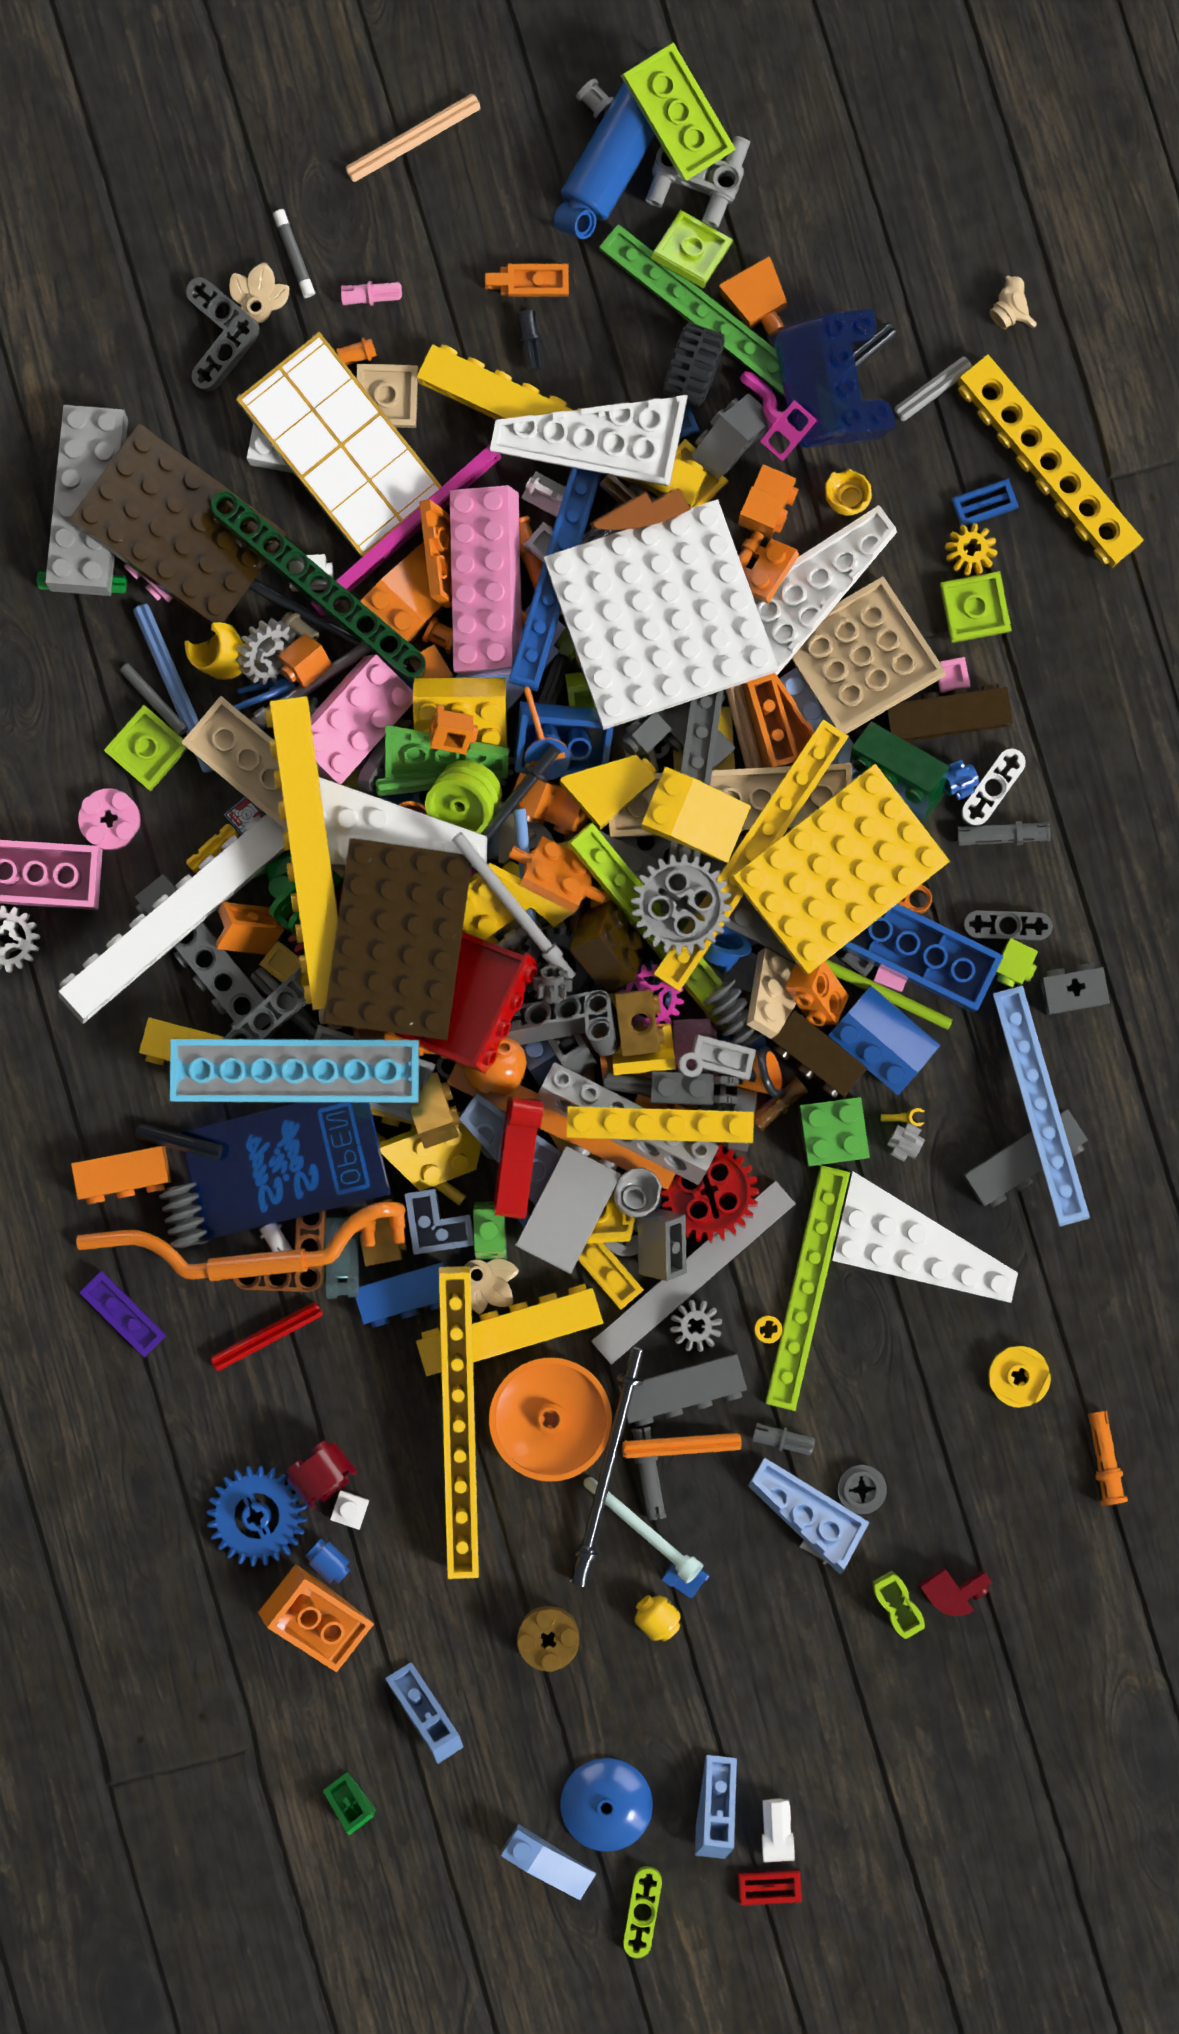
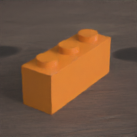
[71,1146,172,1205]

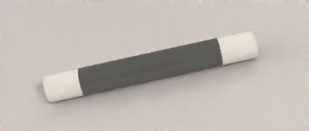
[273,209,315,298]

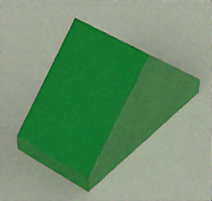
[323,1772,376,1835]

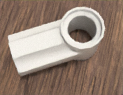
[762,1799,795,1862]

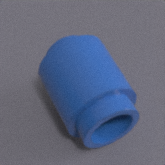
[305,1539,350,1584]

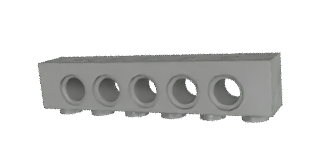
[535,1062,719,1185]

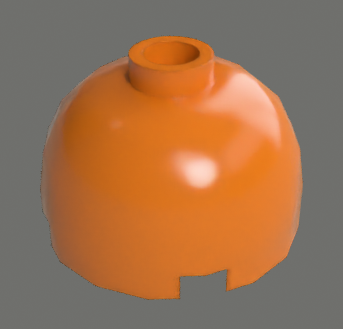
[464,1037,527,1096]

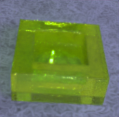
[557,629,575,661]

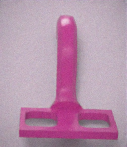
[740,371,817,461]

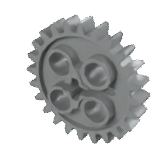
[631,854,732,956]

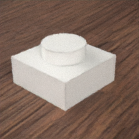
[330,1490,370,1530]

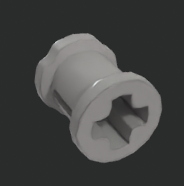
[576,79,614,120]

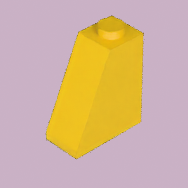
[560,755,656,830]

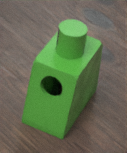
[473,1201,507,1260]

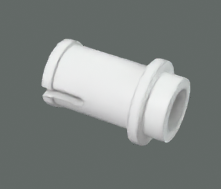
[259,1220,293,1252]

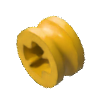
[754,1315,782,1343]

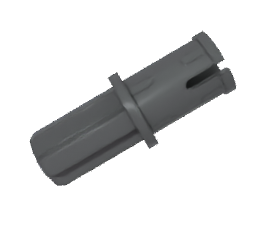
[753,1423,815,1455]

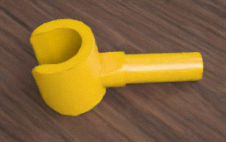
[881,1108,924,1127]

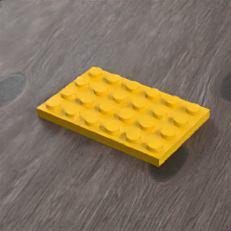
[731,764,950,975]

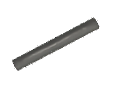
[120,664,188,736]

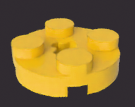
[988,1346,1051,1408]

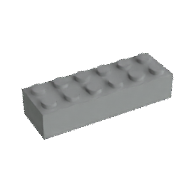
[46,405,128,596]

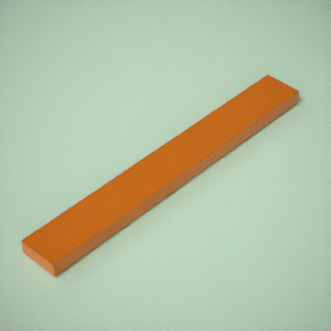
[447,1062,675,1190]

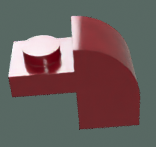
[918,1567,992,1616]

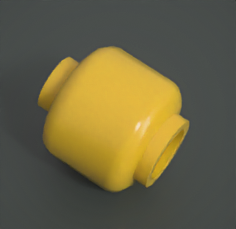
[635,1595,680,1641]

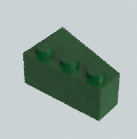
[849,721,949,822]

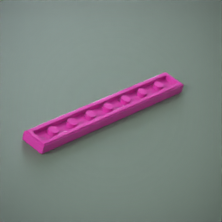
[311,444,501,616]

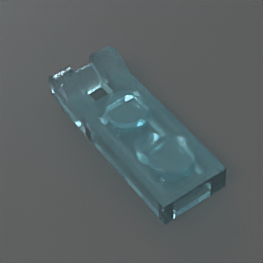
[326,1216,359,1299]

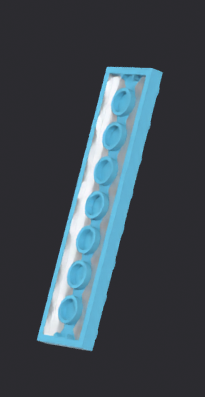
[170,1039,419,1103]

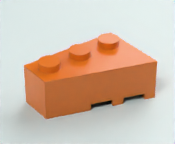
[742,673,814,768]

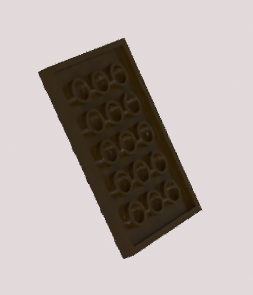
[68,423,287,625]
[323,838,472,1040]

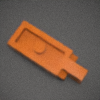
[485,264,569,297]

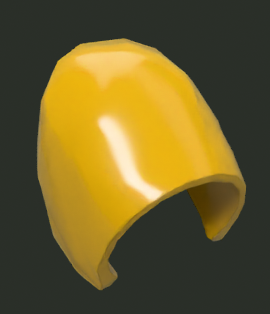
[185,622,244,680]

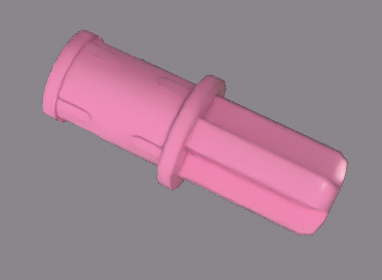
[341,281,402,305]

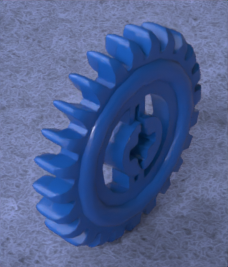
[206,1465,307,1567]

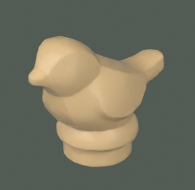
[989,275,1037,329]

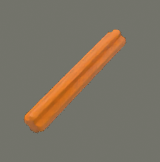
[622,1433,742,1458]

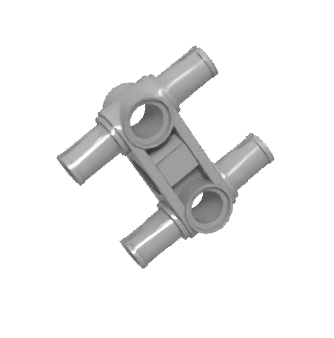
[646,136,750,228]

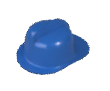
[693,913,752,972]

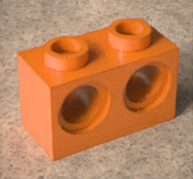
[785,961,849,1026]

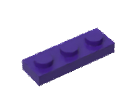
[80,1271,167,1357]

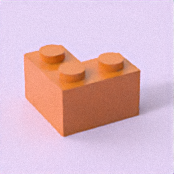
[738,464,799,539]
[514,773,588,836]

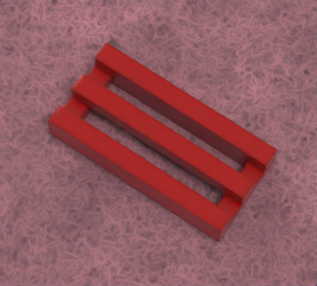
[738,1869,802,1906]

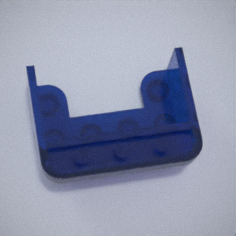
[775,309,896,448]

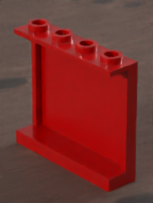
[388,932,538,1074]

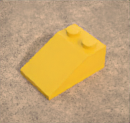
[642,767,751,863]

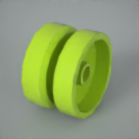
[425,760,502,834]

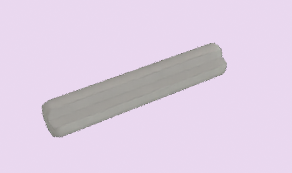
[894,357,972,421]

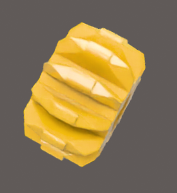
[945,524,997,576]

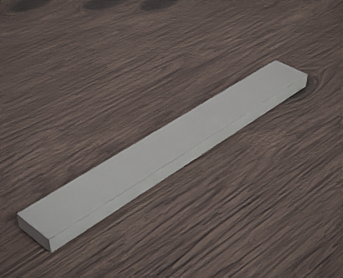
[591,1181,796,1365]

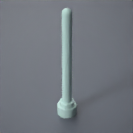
[584,1477,703,1584]

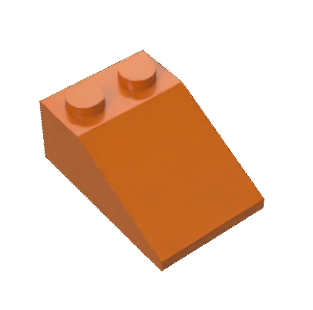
[360,541,445,644]
[258,1564,374,1672]

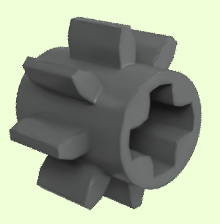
[533,965,572,1003]

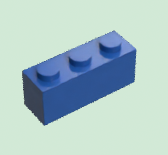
[353,1262,444,1328]

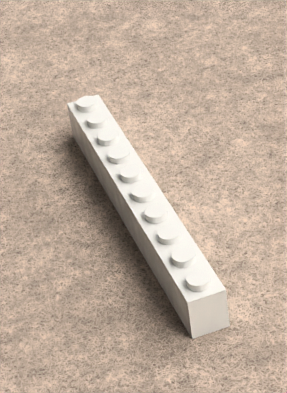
[58,814,287,1024]

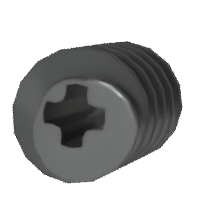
[703,979,764,1047]
[159,1182,209,1249]

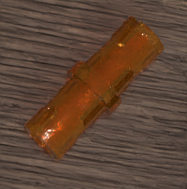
[754,1077,808,1131]

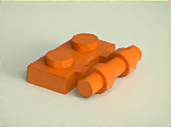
[738,531,799,604]

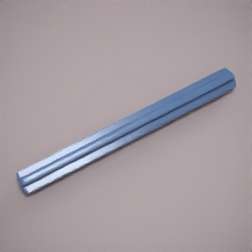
[133,604,213,773]

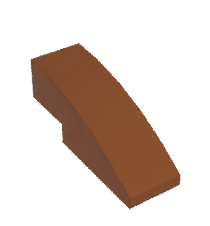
[590,488,691,530]

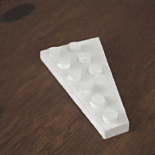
[490,395,688,487]
[753,505,897,675]
[319,777,487,867]
[832,1171,1018,1303]

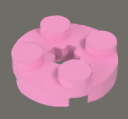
[78,788,140,850]

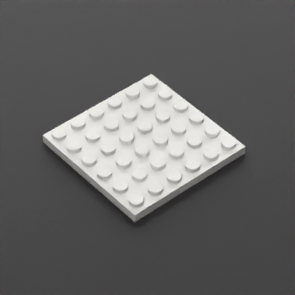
[544,499,779,730]

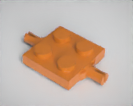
[508,836,607,913]

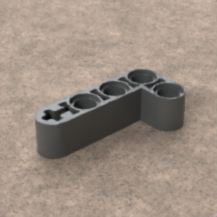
[507,990,620,1056]

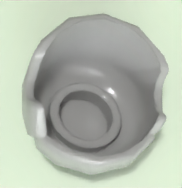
[614,1168,662,1218]

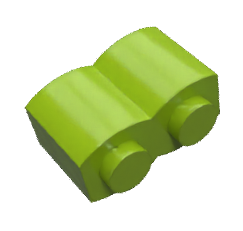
[872,1571,925,1639]

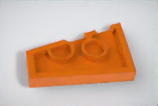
[419,499,452,608]

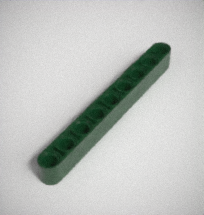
[211,491,426,682]

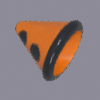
[734,1046,782,1097]

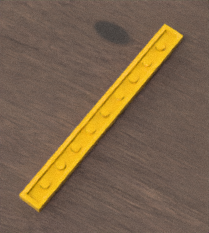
[653,719,849,992]

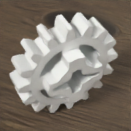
[0,906,40,973]

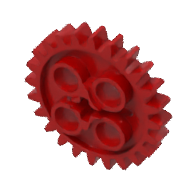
[660,1144,759,1243]

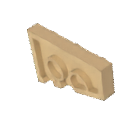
[747,947,796,1038]

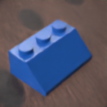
[828,985,940,1095]

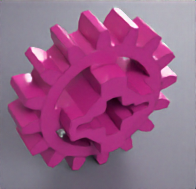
[617,964,684,1027]

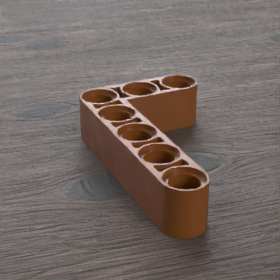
[234,1141,328,1292]

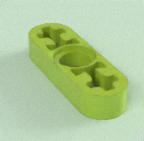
[623,1866,662,1958]

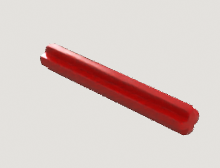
[210,1302,323,1371]

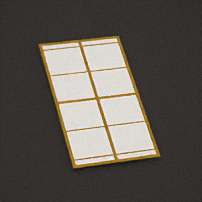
[235,332,442,558]

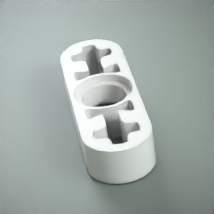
[961,749,1025,826]

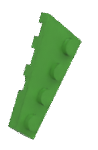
[385,725,509,779]

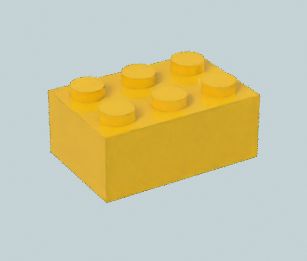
[413,677,507,748]

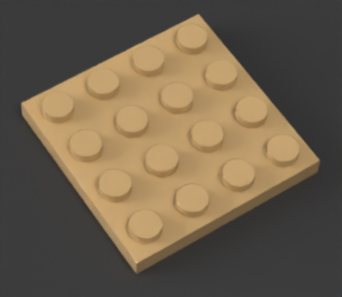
[791,576,946,734]

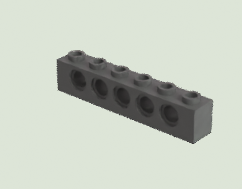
[135,874,271,1039]

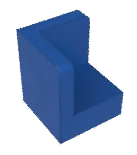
[661,1555,710,1598]

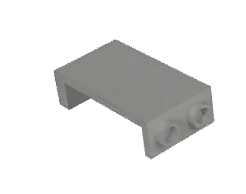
[515,1144,621,1274]

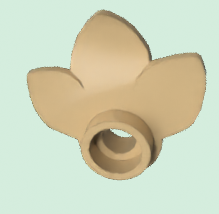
[229,263,289,323]
[465,1258,519,1314]

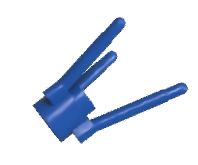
[234,676,296,730]

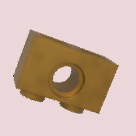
[615,989,665,1056]

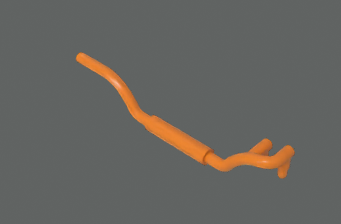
[76,1202,406,1282]

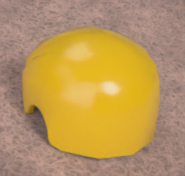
[825,469,872,516]

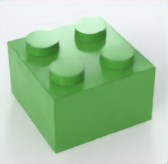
[798,1097,870,1167]

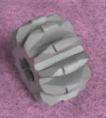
[670,1300,722,1352]

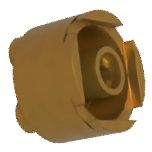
[517,1606,579,1672]

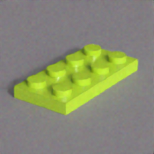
[621,42,736,182]

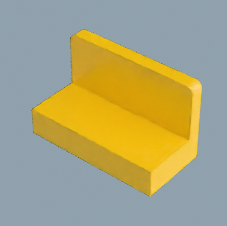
[612,1023,676,1075]

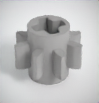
[887,1123,925,1161]

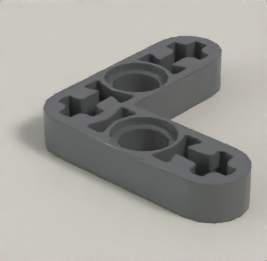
[186,277,260,391]

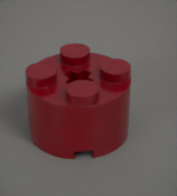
[286,1441,358,1510]

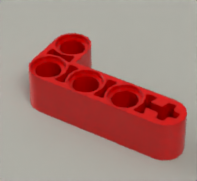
[493,1096,544,1219]

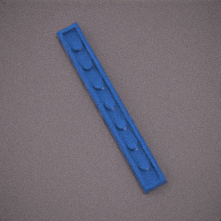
[508,468,602,691]

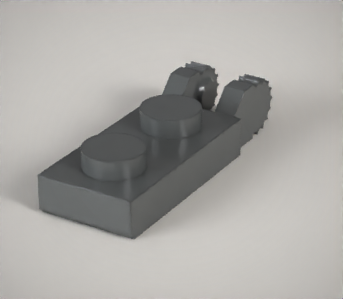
[651,1071,739,1106]

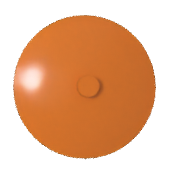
[489,1357,612,1481]

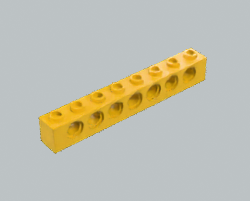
[957,355,1144,568]

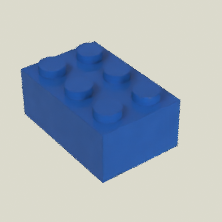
[513,702,613,776]

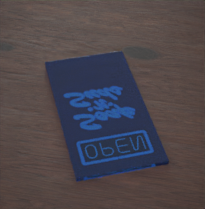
[181,1102,391,1240]

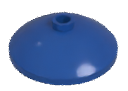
[561,1758,653,1851]

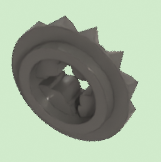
[837,1465,887,1514]

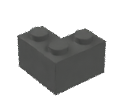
[691,393,769,480]

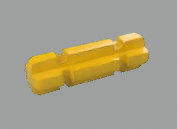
[186,824,239,873]

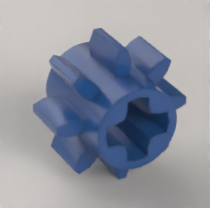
[945,760,979,800]

